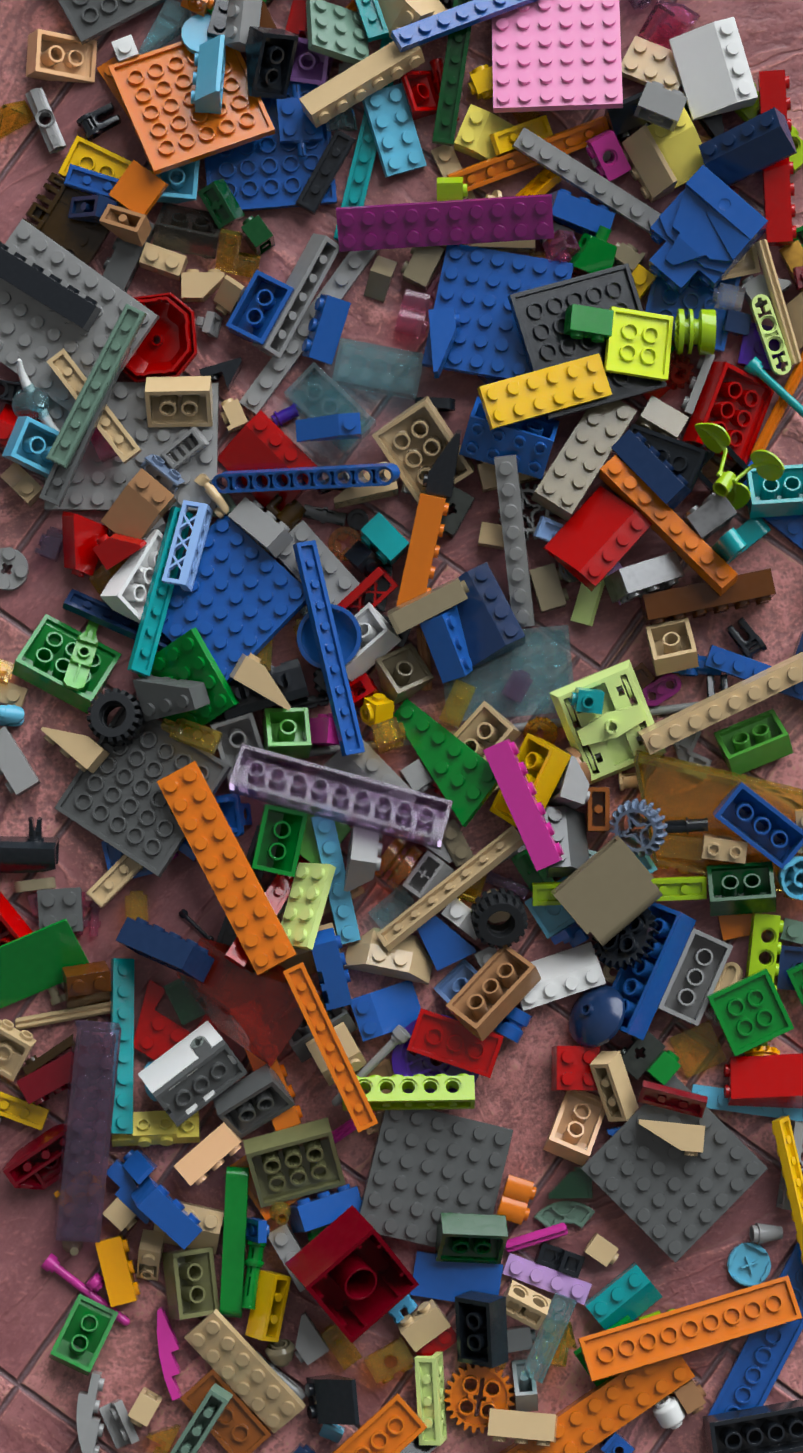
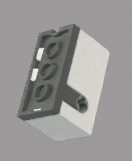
[138,1020,248,1127]

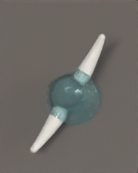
[12,358,60,432]

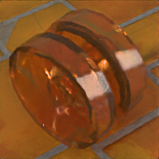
[374,834,423,890]

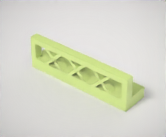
[414,1352,447,1446]

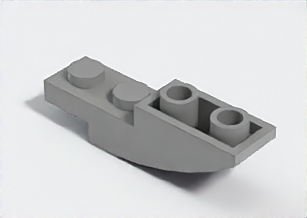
[76,1370,105,1453]

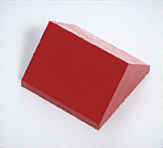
[399,70,439,120]

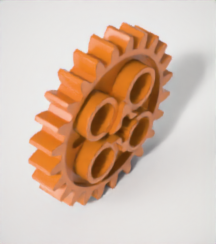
[444,1363,515,1434]

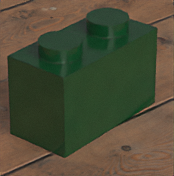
[241,215,275,257]

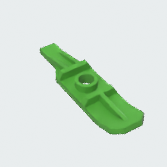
[63,620,99,691]

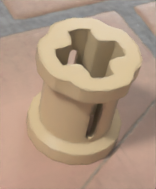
[618,770,642,791]

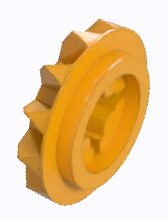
[745,1045,780,1056]

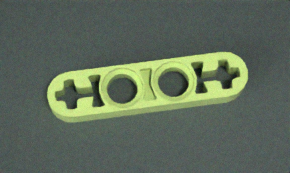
[750,294,792,376]

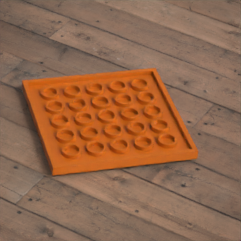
[108,41,275,175]

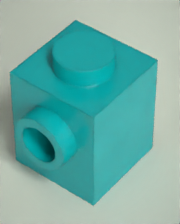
[570,687,605,714]

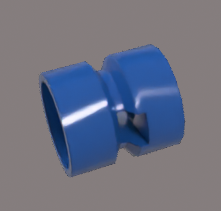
[494,1007,532,1043]

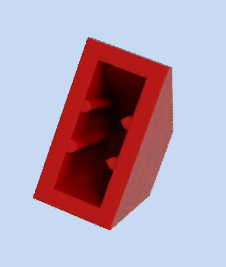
[62,511,109,578]

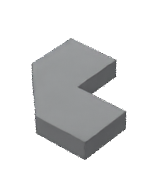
[673,731,712,781]

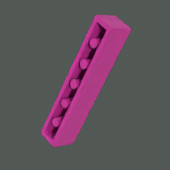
[483,739,564,871]

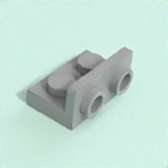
[99,1399,140,1449]

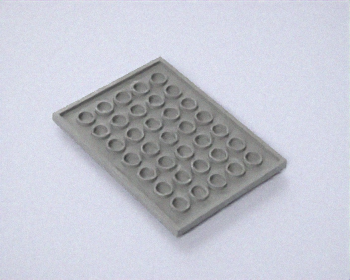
[0,219,159,412]
[44,382,219,512]

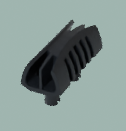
[223,658,309,720]
[0,817,59,873]

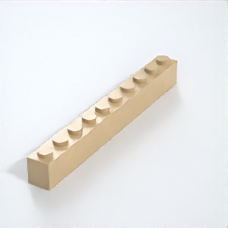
[637,652,803,755]

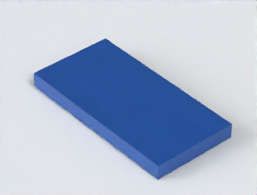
[410,1251,503,1302]

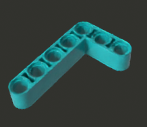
[712,518,771,564]

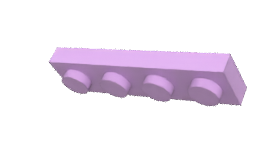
[502,1253,592,1305]

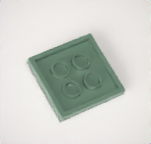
[306,0,369,65]

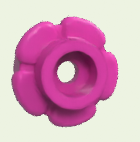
[85,1272,105,1293]

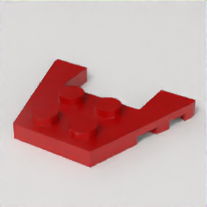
[134,980,222,1060]

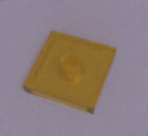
[669,1020,727,1078]

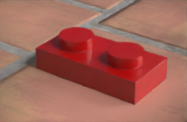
[415,1326,457,1356]

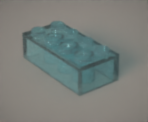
[332,338,424,400]
[284,362,376,456]

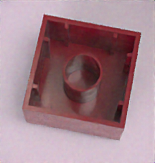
[285,1205,419,1343]

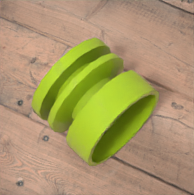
[673,309,716,355]

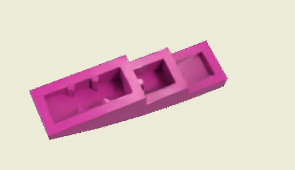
[157,1306,182,1401]

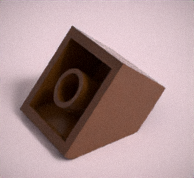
[62,961,112,1009]

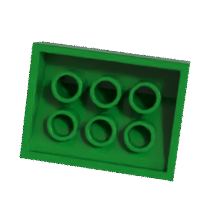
[12,614,122,714]

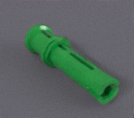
[241,1241,267,1309]

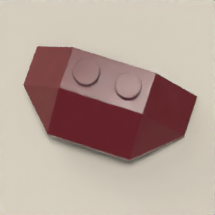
[3,1120,89,1190]

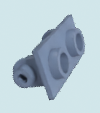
[140,454,185,494]

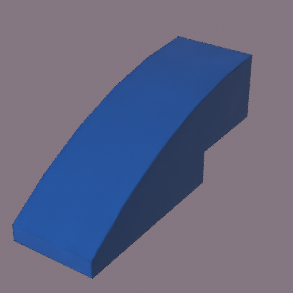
[105,1158,150,1224]

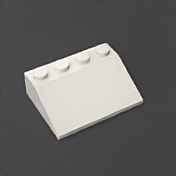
[669,17,758,121]

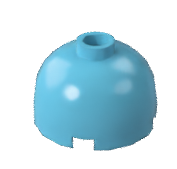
[778,856,803,900]

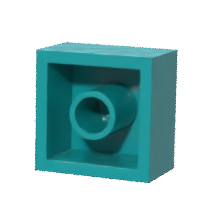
[360,512,409,566]

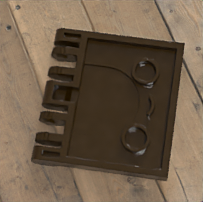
[24,172,110,266]

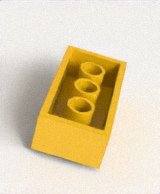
[489,733,571,827]

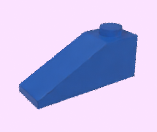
[428,307,461,378]
[295,412,362,442]

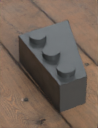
[133,674,210,721]

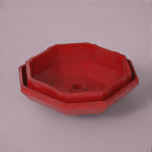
[122,292,198,383]

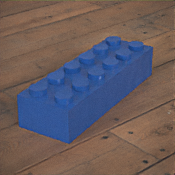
[612,902,696,1040]

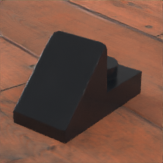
[199,357,243,391]

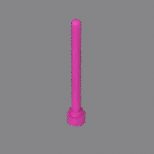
[41,1253,130,1326]

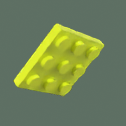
[604,306,674,381]

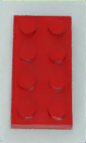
[407,1008,504,1078]

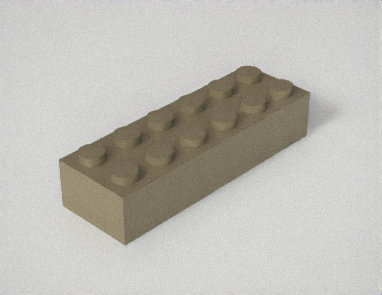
[531,401,637,522]

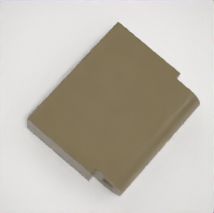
[551,835,663,946]

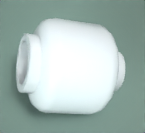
[653,1395,686,1429]

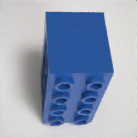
[459,396,560,479]

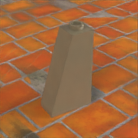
[387,577,470,635]

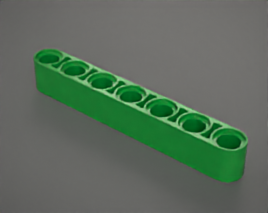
[220,1166,249,1318]

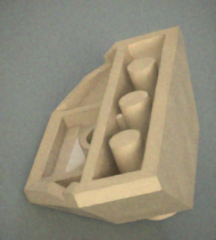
[344,927,433,985]

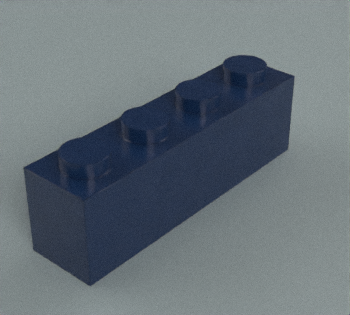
[611,429,691,510]

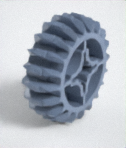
[609,798,668,858]

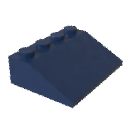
[457,562,526,669]

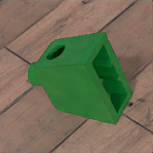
[567,225,617,273]

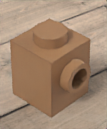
[674,1379,706,1415]

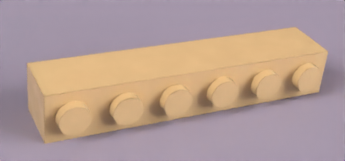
[299,41,425,128]

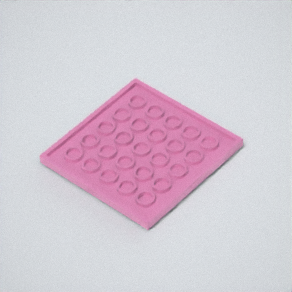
[492,0,623,113]

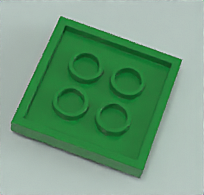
[706,968,794,1057]

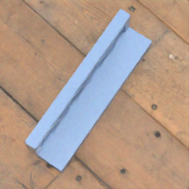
[162,500,213,592]

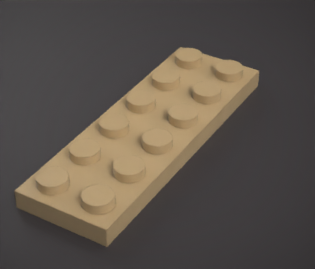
[184,1309,306,1434]

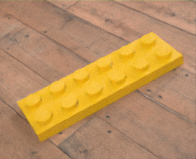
[477,353,612,430]

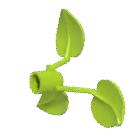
[695,423,785,510]

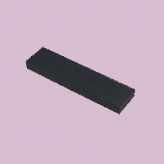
[296,129,355,215]

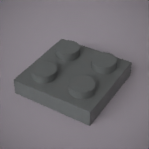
[37,887,84,932]

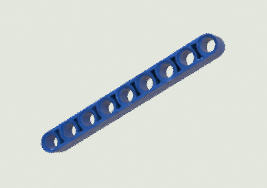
[212,463,400,493]

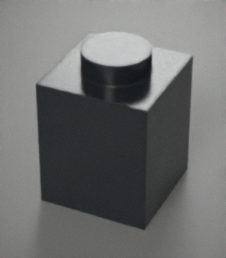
[344,540,382,578]

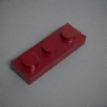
[638,1080,708,1118]

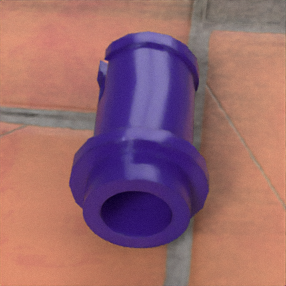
[270,404,299,427]

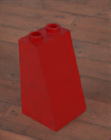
[724,1053,803,1109]

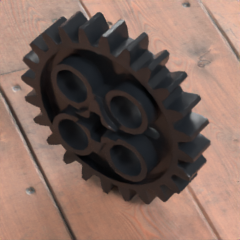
[592,908,659,970]

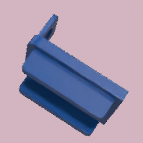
[214,793,252,837]

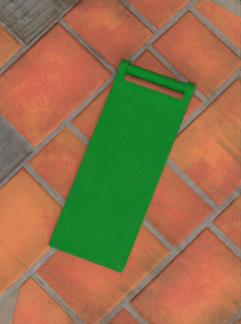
[0,919,89,1009]

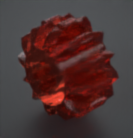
[666,354,695,390]

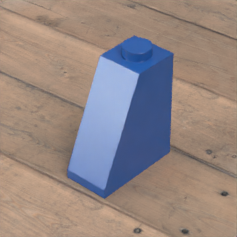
[417,915,476,971]

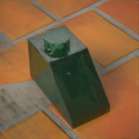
[547,1166,593,1199]

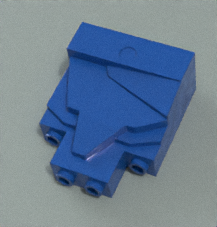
[648,165,768,294]

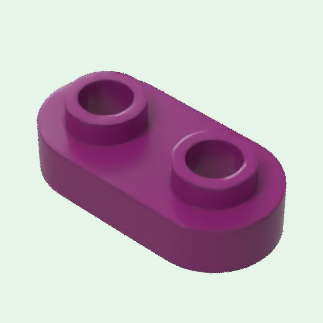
[642,673,681,707]

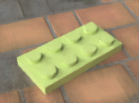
[281,862,336,950]

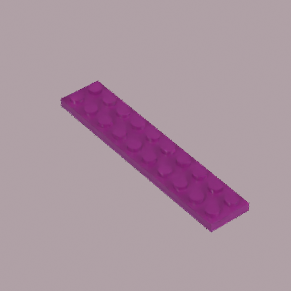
[336,194,554,252]

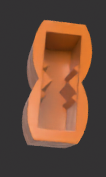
[496,1174,537,1225]

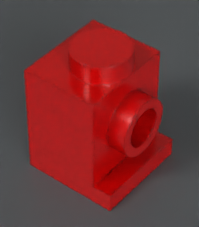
[349,672,380,708]

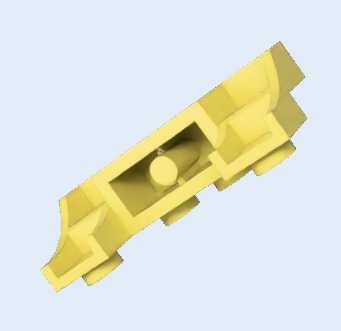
[111,1107,200,1147]

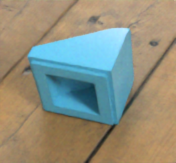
[319,1424,345,1443]

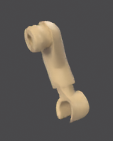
[194,473,229,519]

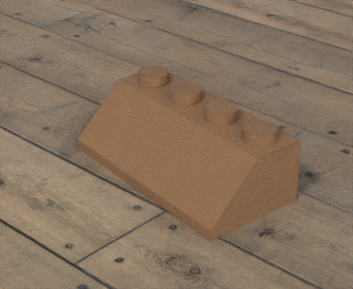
[446,945,541,1042]

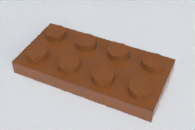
[180,1368,272,1453]

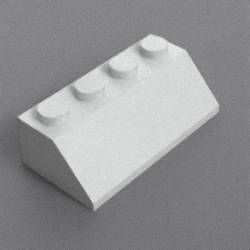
[520,942,606,1011]

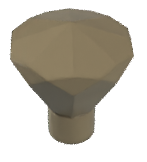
[62,1234,83,1256]

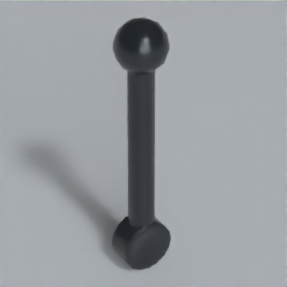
[179,909,214,944]

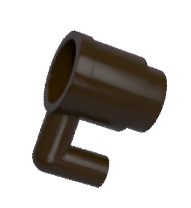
[266,494,307,531]

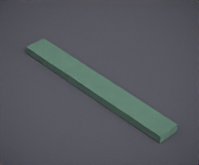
[46,303,147,469]

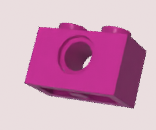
[586,129,632,181]

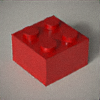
[551,1046,600,1091]

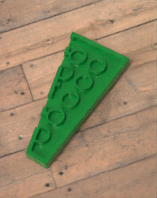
[393,698,498,827]

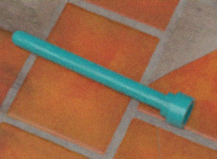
[744,356,803,418]

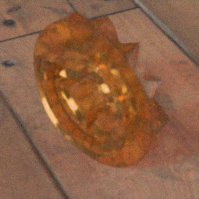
[328,527,362,561]
[523,716,558,744]

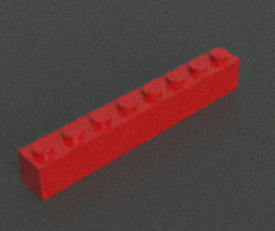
[758,70,797,246]

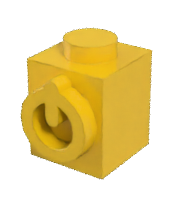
[467,64,493,100]
[360,693,394,730]

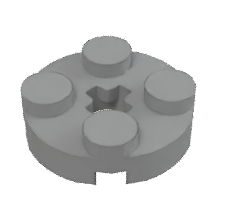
[0,547,29,591]

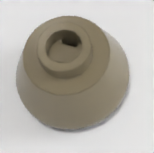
[265,1339,295,1367]

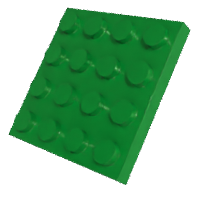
[138,627,239,738]

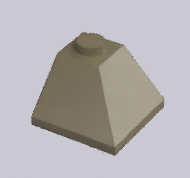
[375,643,434,705]

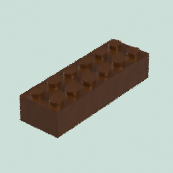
[640,568,776,625]

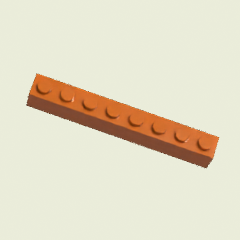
[599,455,738,596]

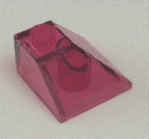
[638,0,700,50]

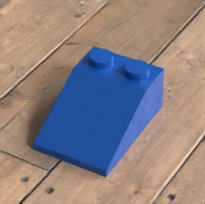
[351,981,421,1042]

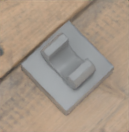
[195,311,223,339]

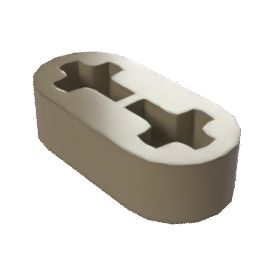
[14,877,56,893]

